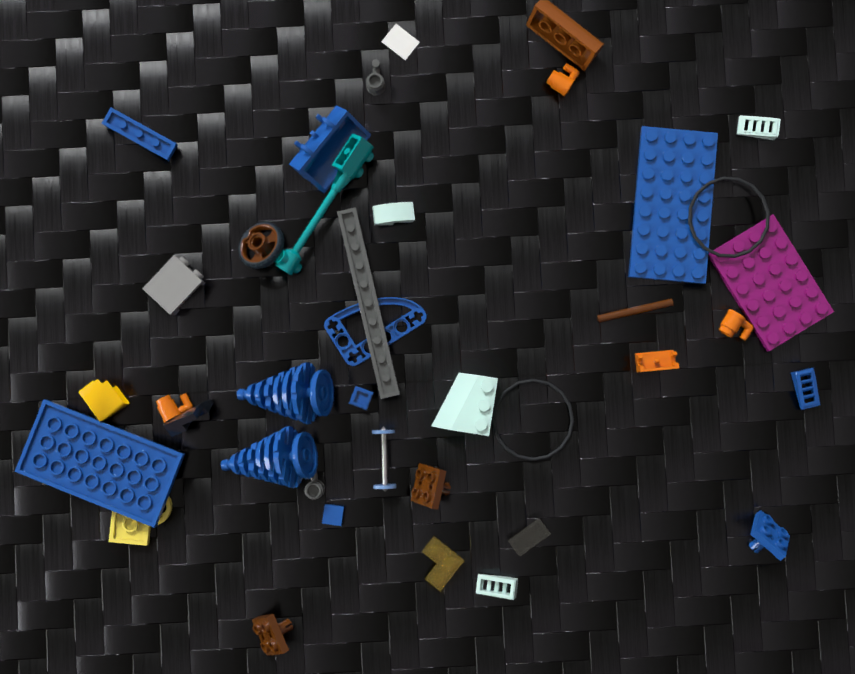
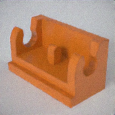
[635,350,679,372]

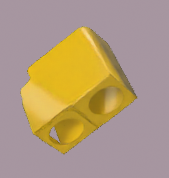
[79,379,130,422]

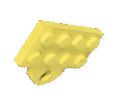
[109,496,172,546]

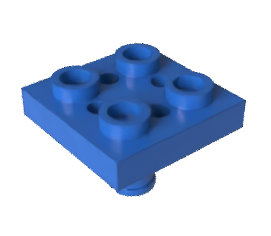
[749,510,790,561]

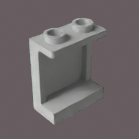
[143,255,205,316]

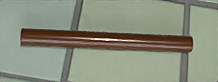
[597,298,673,323]

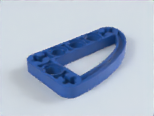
[324,297,426,366]

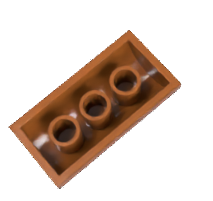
[526,0,604,71]

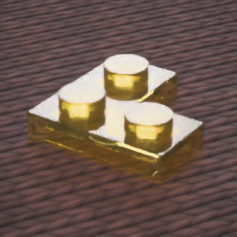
[422,536,464,591]

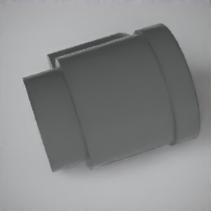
[366,59,385,96]
[305,471,325,500]

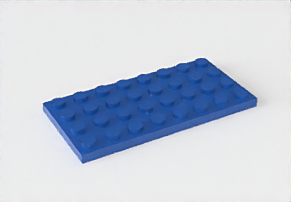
[628,126,718,284]
[14,399,185,528]

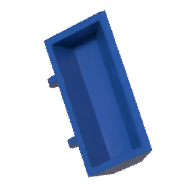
[289,105,371,194]

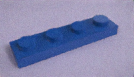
[101,107,178,161]

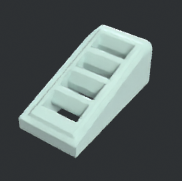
[736,115,781,140]
[476,574,518,600]

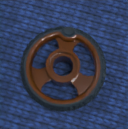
[238,222,284,269]

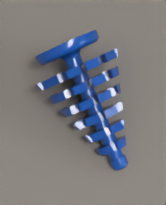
[237,362,334,424]
[221,426,318,488]

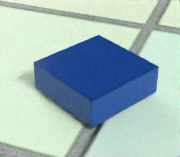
[349,386,374,410]
[322,504,344,526]

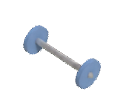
[372,426,397,491]

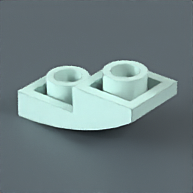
[372,202,415,225]

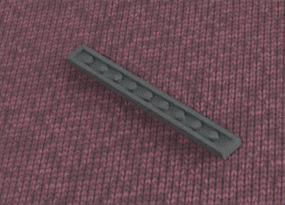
[337,207,400,399]

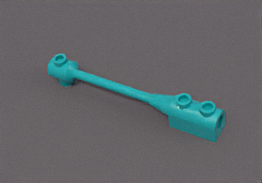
[274,133,374,275]

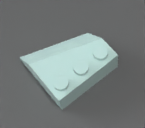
[432,373,498,436]

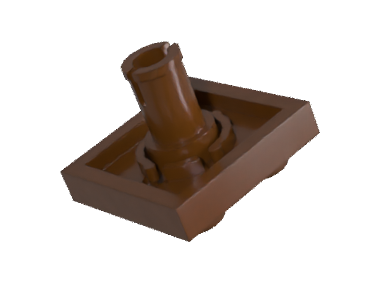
[411,463,451,510]
[252,614,293,656]

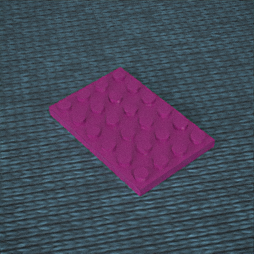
[708,214,834,351]

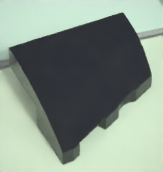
[163,399,214,437]

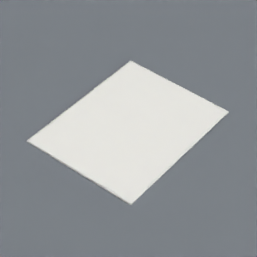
[381,24,420,60]

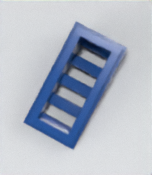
[791,368,820,410]

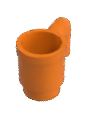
[546,63,579,97]
[719,309,754,341]
[156,393,193,423]

